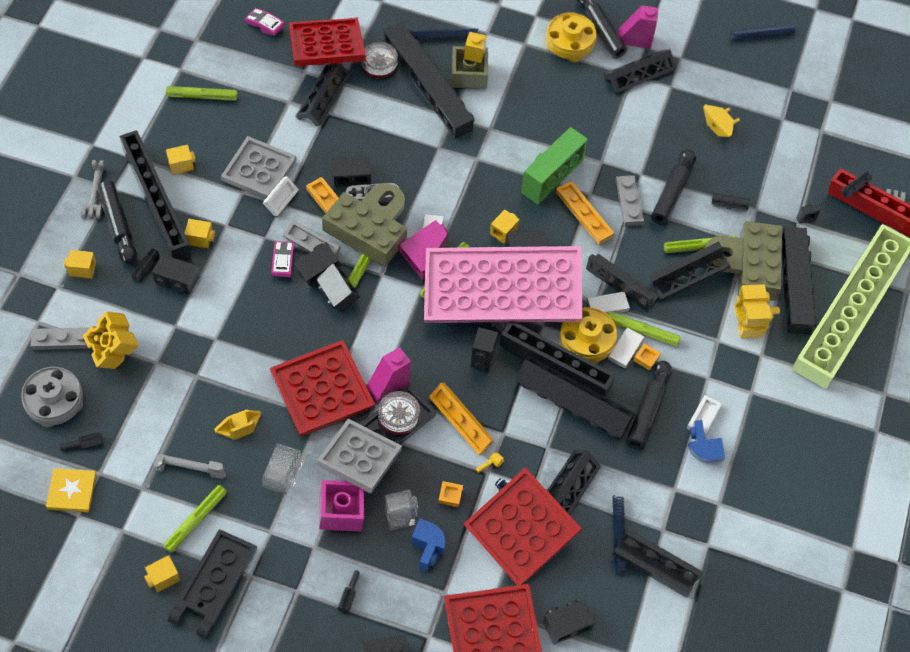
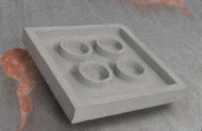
[221,136,297,199]
[316,419,402,493]

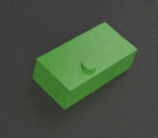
[521,127,588,205]

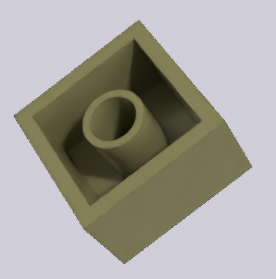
[451,46,488,89]

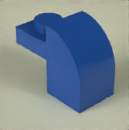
[688,420,725,463]
[411,519,445,572]

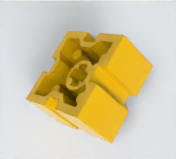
[734,285,780,338]
[83,311,139,369]

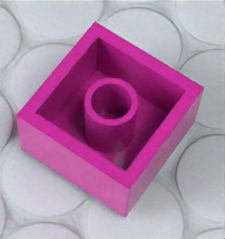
[319,480,364,531]

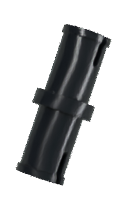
[711,193,750,210]

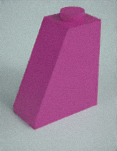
[618,6,659,49]
[399,220,448,280]
[366,347,411,404]

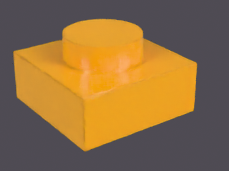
[633,343,661,371]
[438,481,463,507]

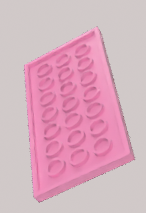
[424,246,582,323]

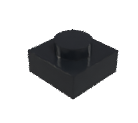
[796,204,821,223]

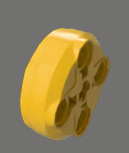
[546,13,596,62]
[560,307,617,364]

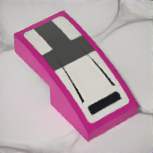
[245,8,285,36]
[271,241,294,277]

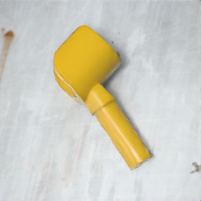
[476,453,504,473]

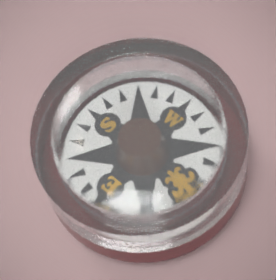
[362,42,397,78]
[378,391,420,435]

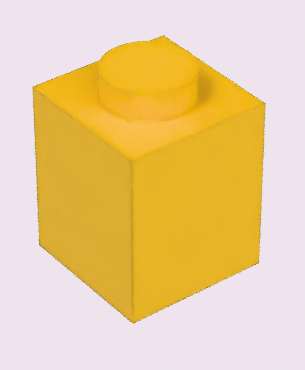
[464,32,487,63]
[166,145,196,175]
[490,209,520,244]
[184,219,215,248]
[64,250,97,279]
[144,555,181,593]

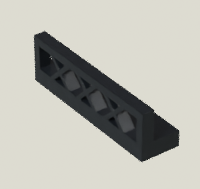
[603,49,676,93]
[295,63,350,126]
[649,241,731,301]
[586,254,659,312]
[547,450,601,515]
[612,529,703,598]

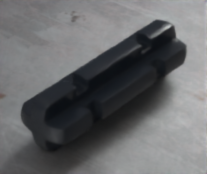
[841,171,872,198]
[131,248,160,282]

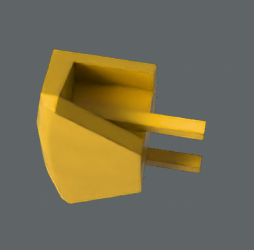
[703,105,740,137]
[214,409,261,440]

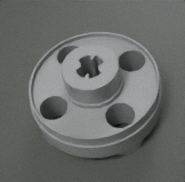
[22,367,83,427]

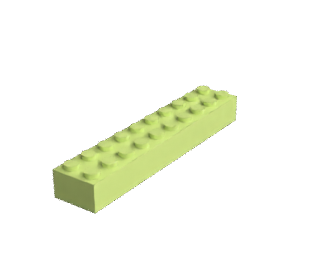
[792,224,910,389]

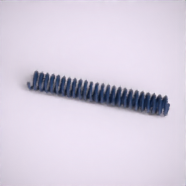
[730,24,796,40]
[411,28,479,40]
[612,495,627,576]

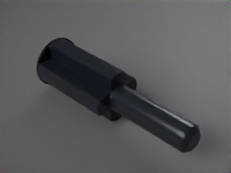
[59,432,103,451]
[337,570,360,613]

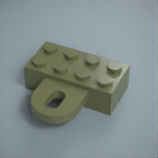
[322,184,407,267]
[705,221,782,301]

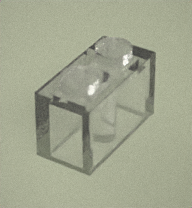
[262,443,303,495]
[385,489,418,531]

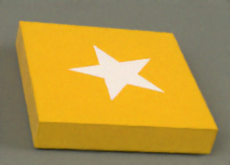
[46,468,96,512]

